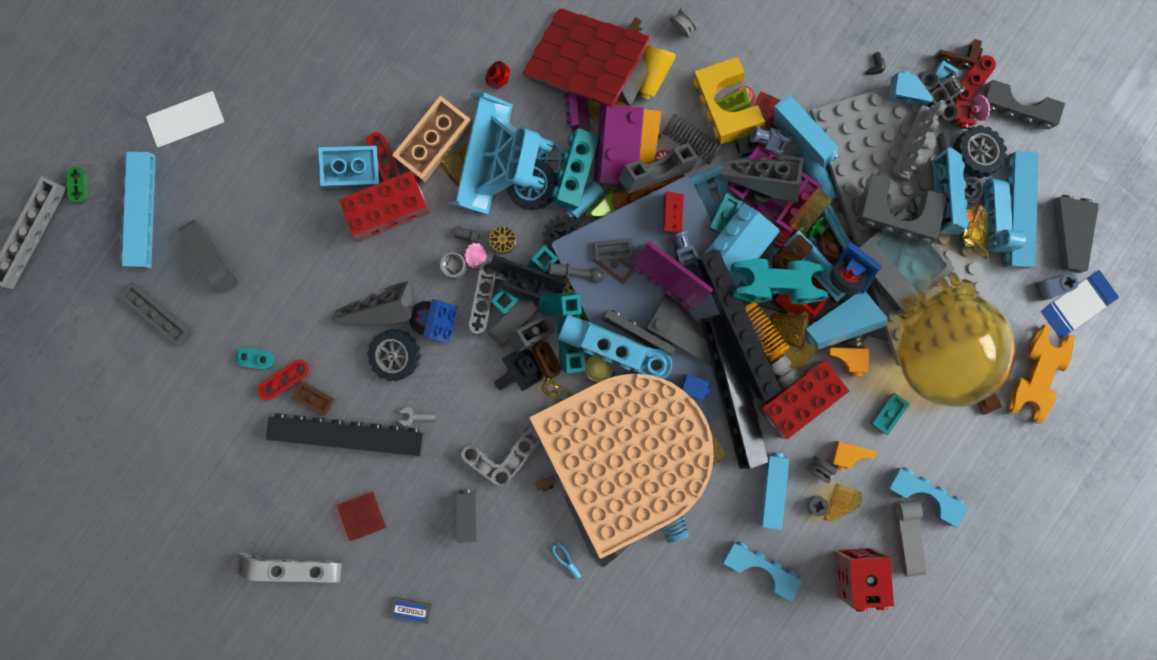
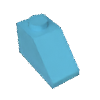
[889,71,933,106]

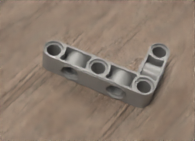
[461,407,549,487]
[237,553,342,583]

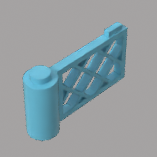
[532,139,606,220]

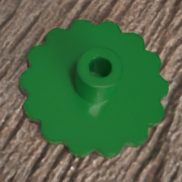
[808,216,826,239]

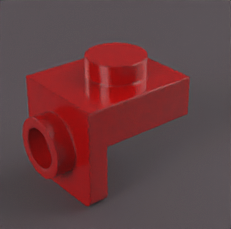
[952,101,977,129]

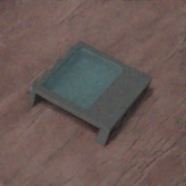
[859,209,954,315]

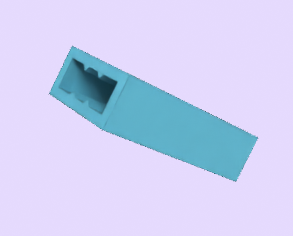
[773,94,838,168]
[806,291,888,350]
[757,452,789,530]

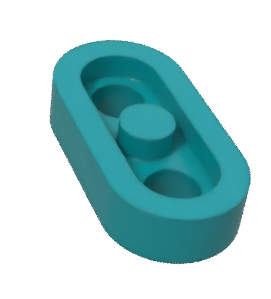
[235,347,275,370]

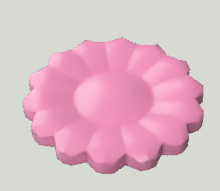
[972,95,991,121]
[464,243,488,269]

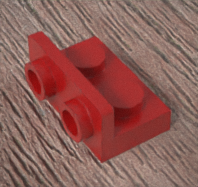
[663,191,684,233]

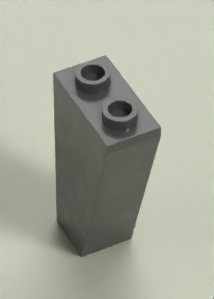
[1054,195,1099,273]

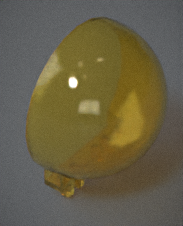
[899,272,1016,407]

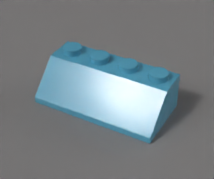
[932,148,969,235]
[696,203,780,287]

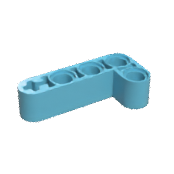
[983,178,1026,253]

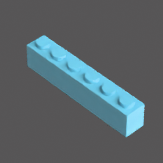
[1003,151,1039,269]
[120,152,155,269]

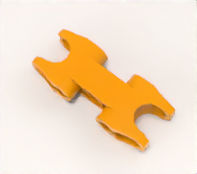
[1008,325,1075,424]

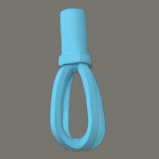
[551,543,581,580]

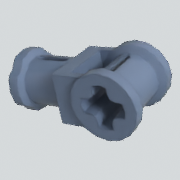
[750,126,792,155]
[671,230,698,268]

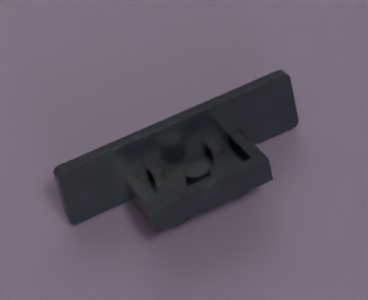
[489,255,567,303]

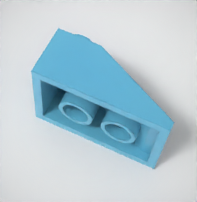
[318,146,379,189]

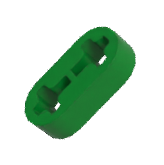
[66,167,88,204]

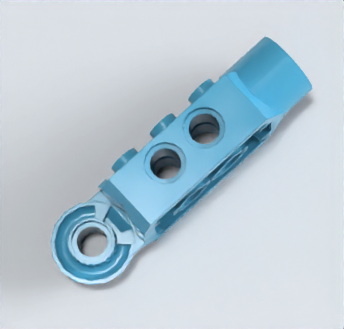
[557,314,672,379]

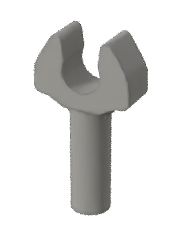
[399,407,435,426]

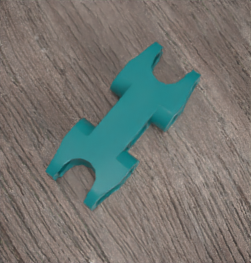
[731,258,828,304]

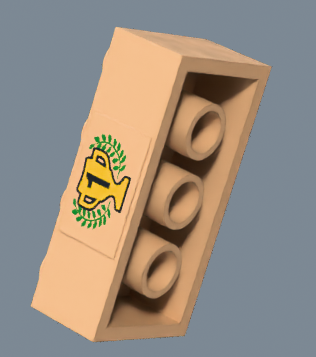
[392,96,472,183]

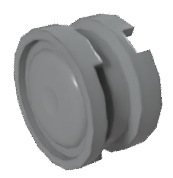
[670,7,700,38]

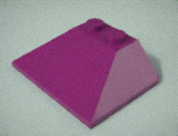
[727,143,823,233]

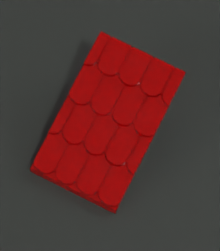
[522,8,651,108]

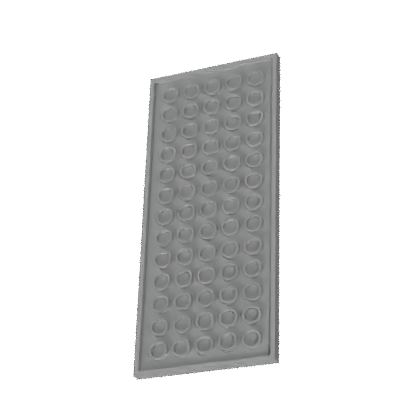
[810,86,1003,366]

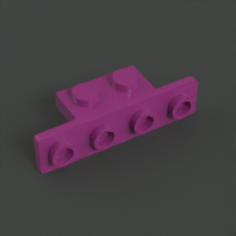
[565,92,591,149]

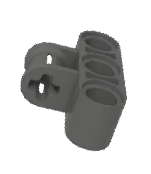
[917,71,965,121]

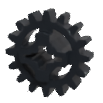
[542,215,580,255]

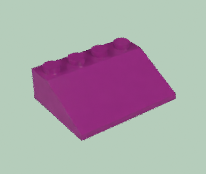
[630,241,713,310]

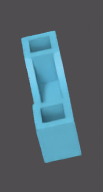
[885,467,969,528]
[722,541,803,602]

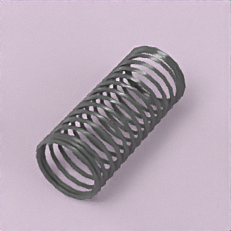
[662,113,722,165]

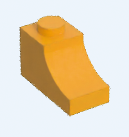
[827,348,869,376]
[830,441,877,471]

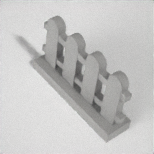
[890,100,946,181]

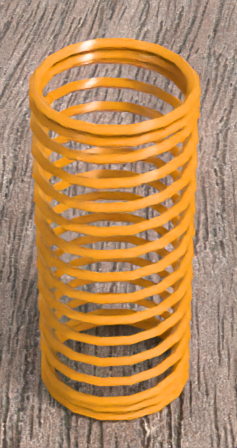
[745,302,790,362]

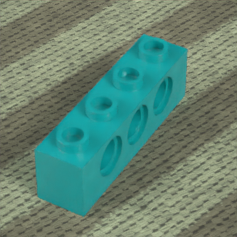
[551,128,599,211]

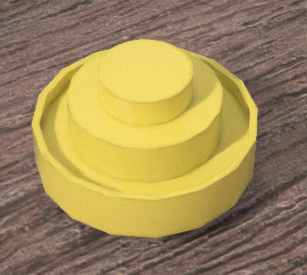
[585,354,613,382]

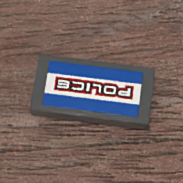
[389,597,432,624]

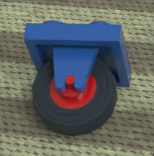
[830,242,883,294]
[409,299,458,343]

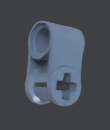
[1037,274,1079,301]

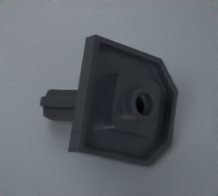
[494,349,543,392]

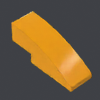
[639,109,662,164]

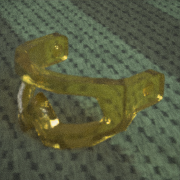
[541,378,573,403]

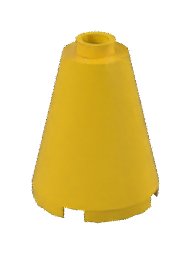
[638,45,676,99]

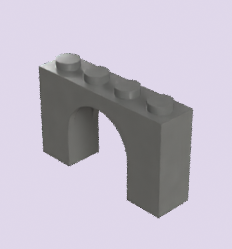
[856,173,947,245]

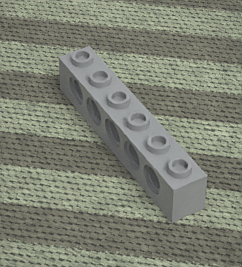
[0,176,67,289]

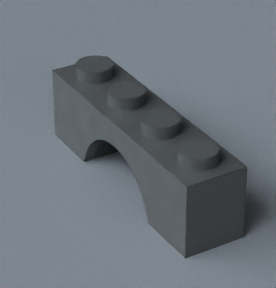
[983,79,1065,129]
[619,143,698,194]

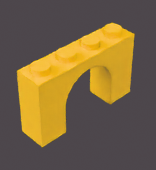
[692,56,765,145]

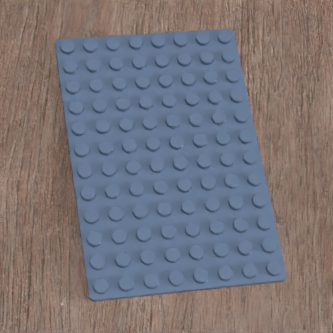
[552,176,778,422]

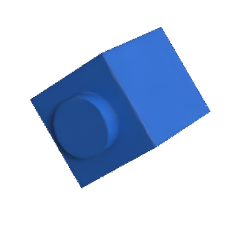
[680,374,711,400]

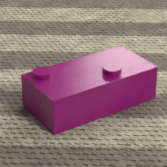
[594,104,644,184]

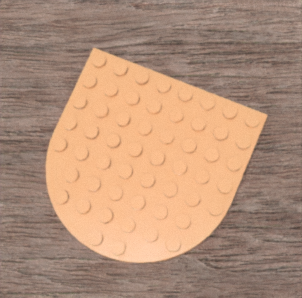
[529,374,714,559]

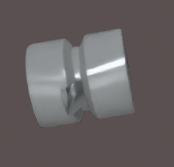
[440,252,467,279]
[770,354,801,391]

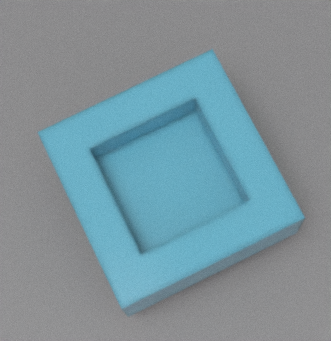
[934,61,959,80]

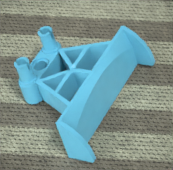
[447,93,553,215]

